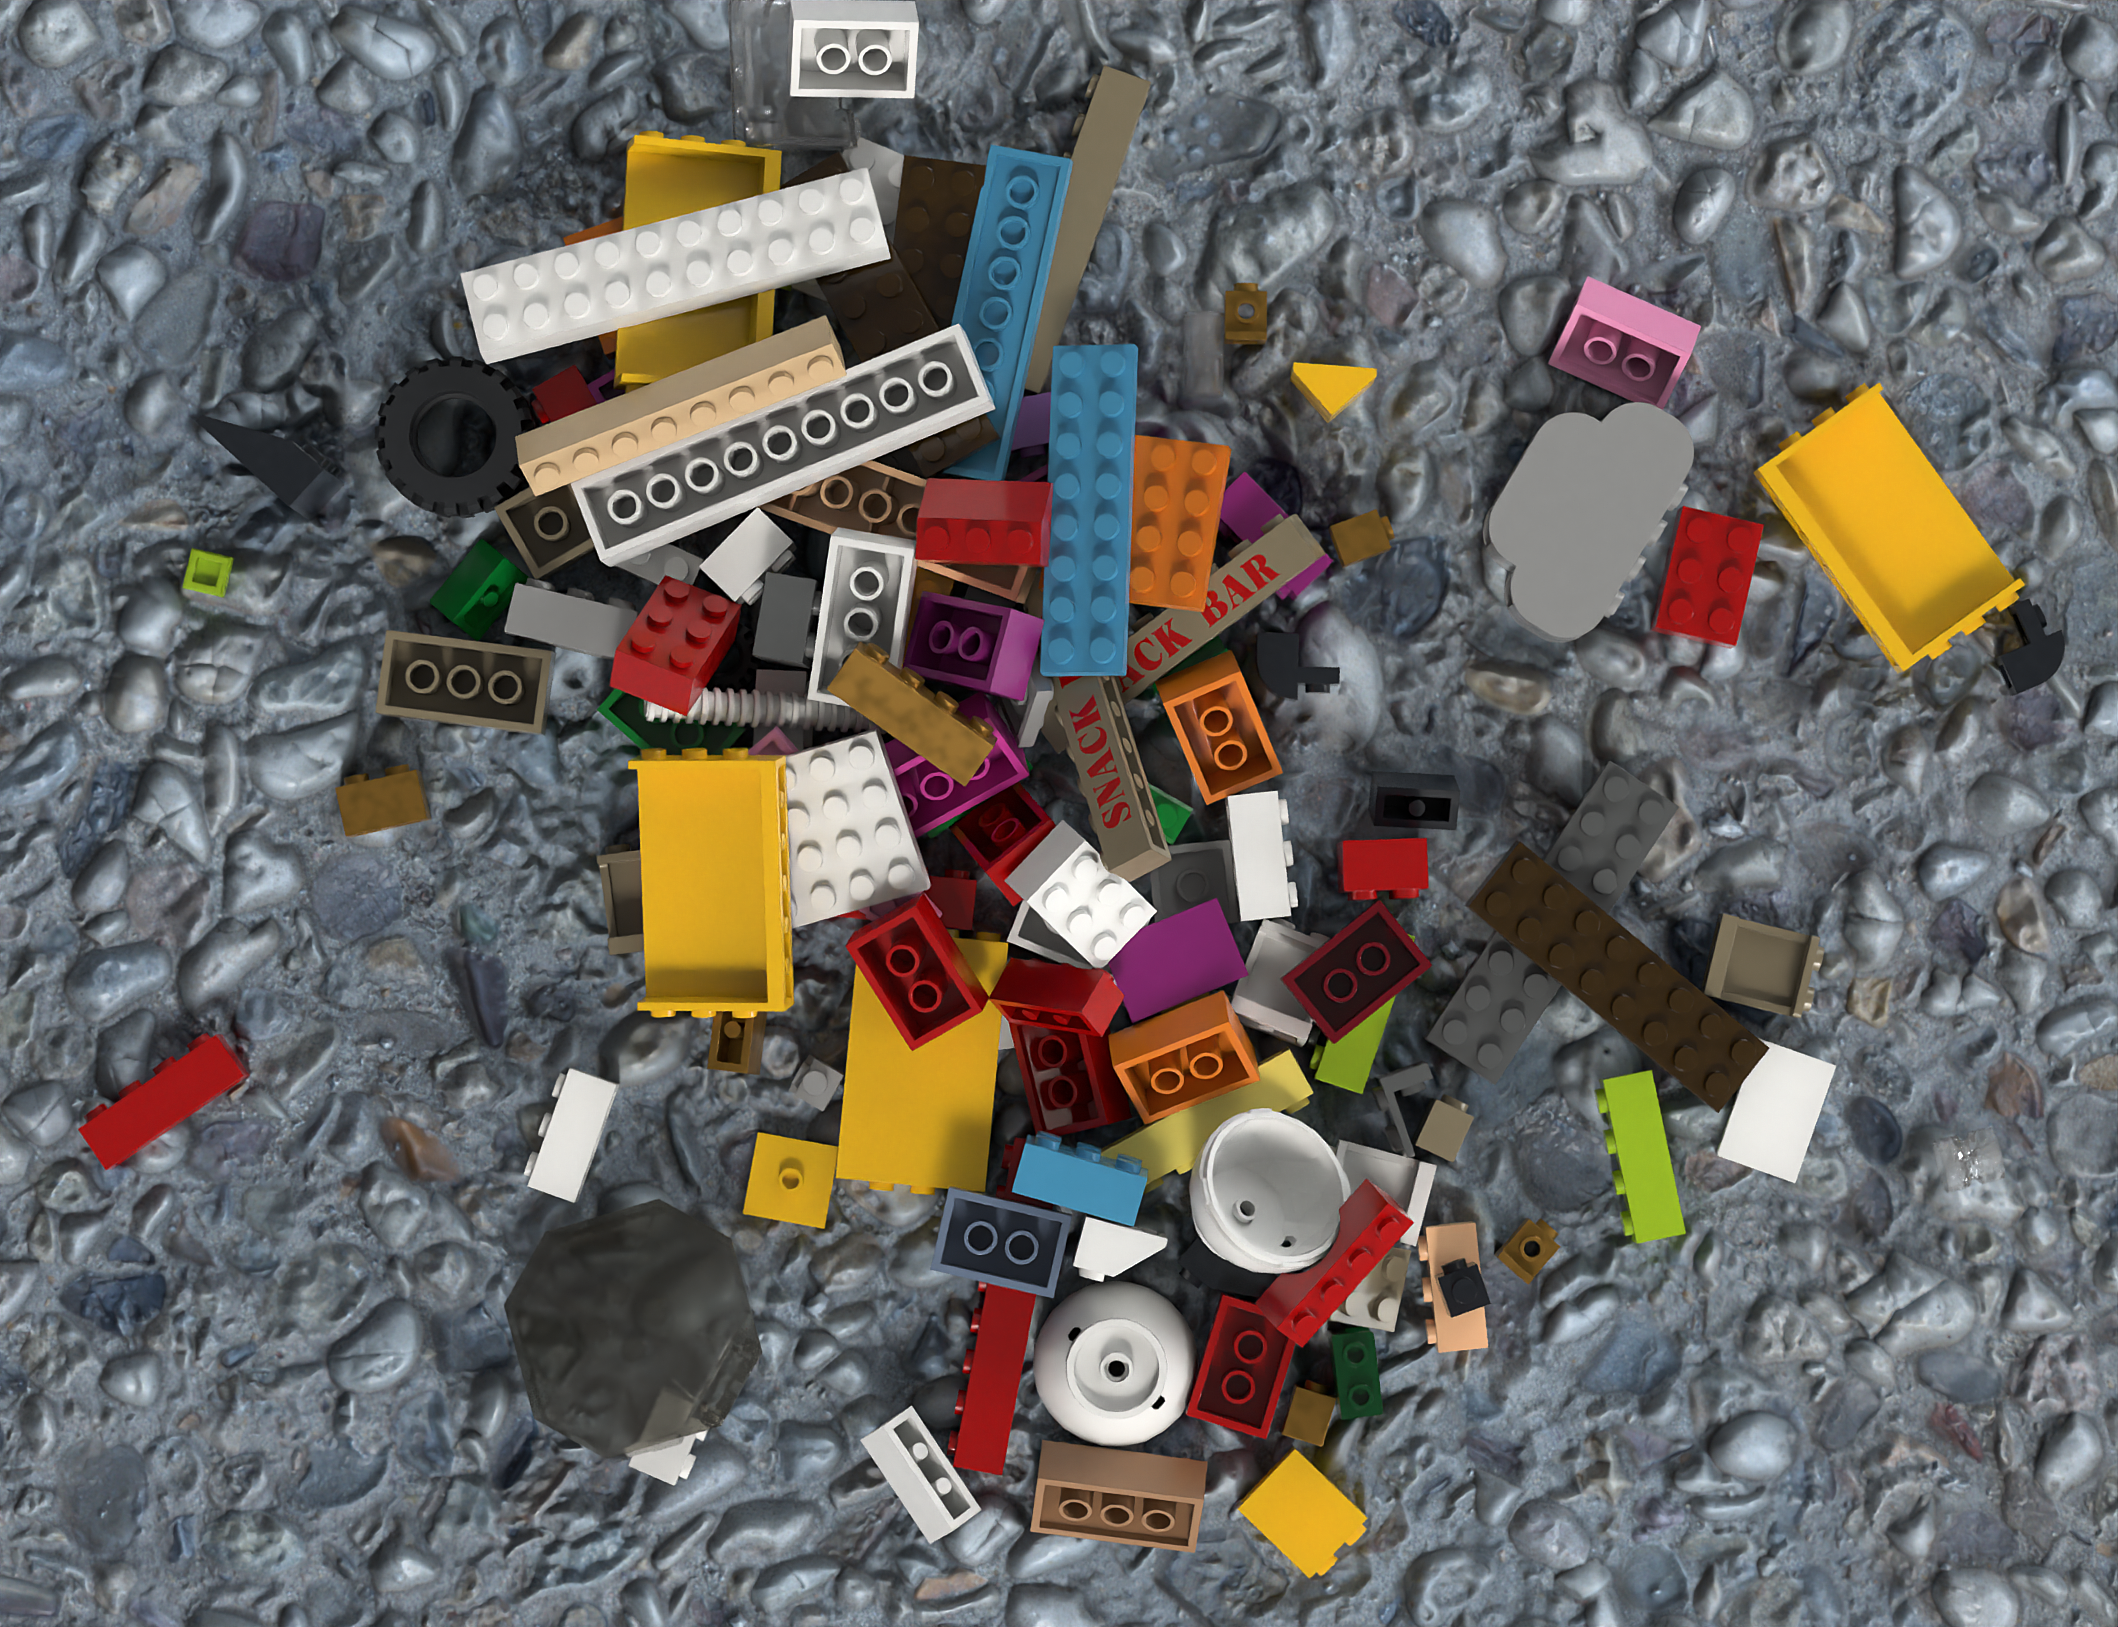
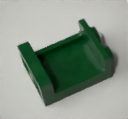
[1327,1326,1383,1420]

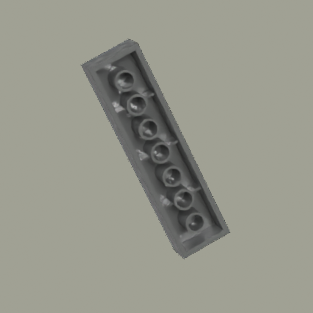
[1423,761,1679,1085]

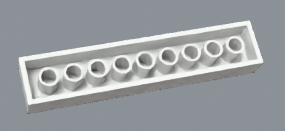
[460,167,891,364]
[570,323,996,567]

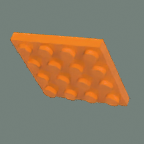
[1038,435,1232,612]

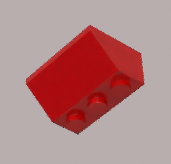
[915,478,1053,567]
[1009,1022,1132,1136]

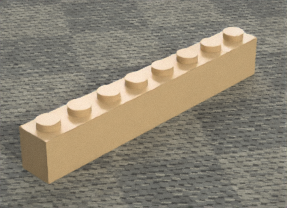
[515,315,847,496]

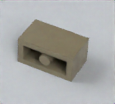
[1411,1094,1474,1162]

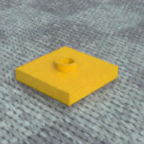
[743,1132,838,1229]

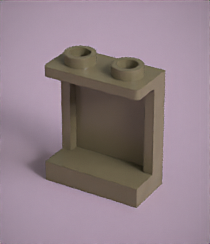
[596,844,644,955]
[1700,913,1824,1018]

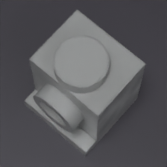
[789,1054,845,1111]

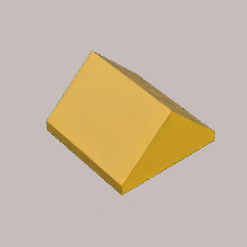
[1290,362,1377,423]

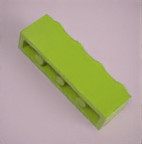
[1309,934,1415,1094]
[1594,1069,1686,1244]

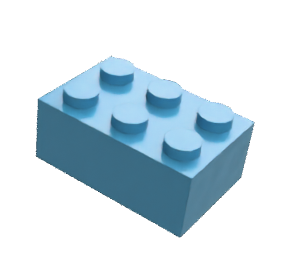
[1012,1131,1148,1227]

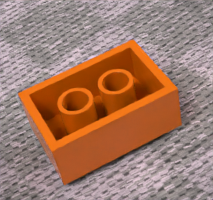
[1155,649,1283,805]
[1108,990,1260,1124]

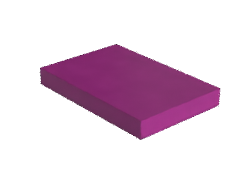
[1108,898,1249,1023]

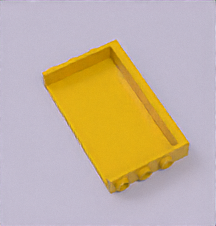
[614,131,782,393]
[1753,383,2025,674]
[628,748,794,1018]
[836,929,1009,1195]

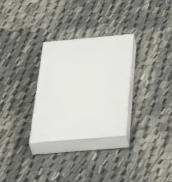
[1715,1038,1836,1183]

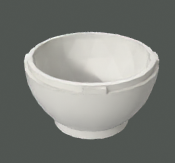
[1189,1108,1351,1273]
[1033,1281,1198,1446]

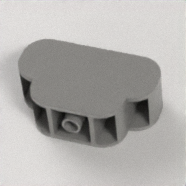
[1482,402,1694,643]

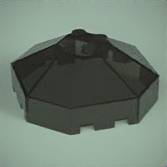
[504,1199,763,1464]

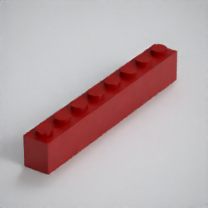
[947,1137,1053,1476]

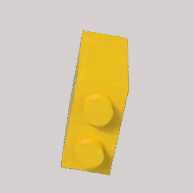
[1236,1445,1368,1579]

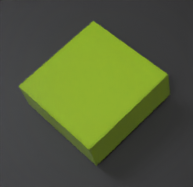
[182,548,234,598]

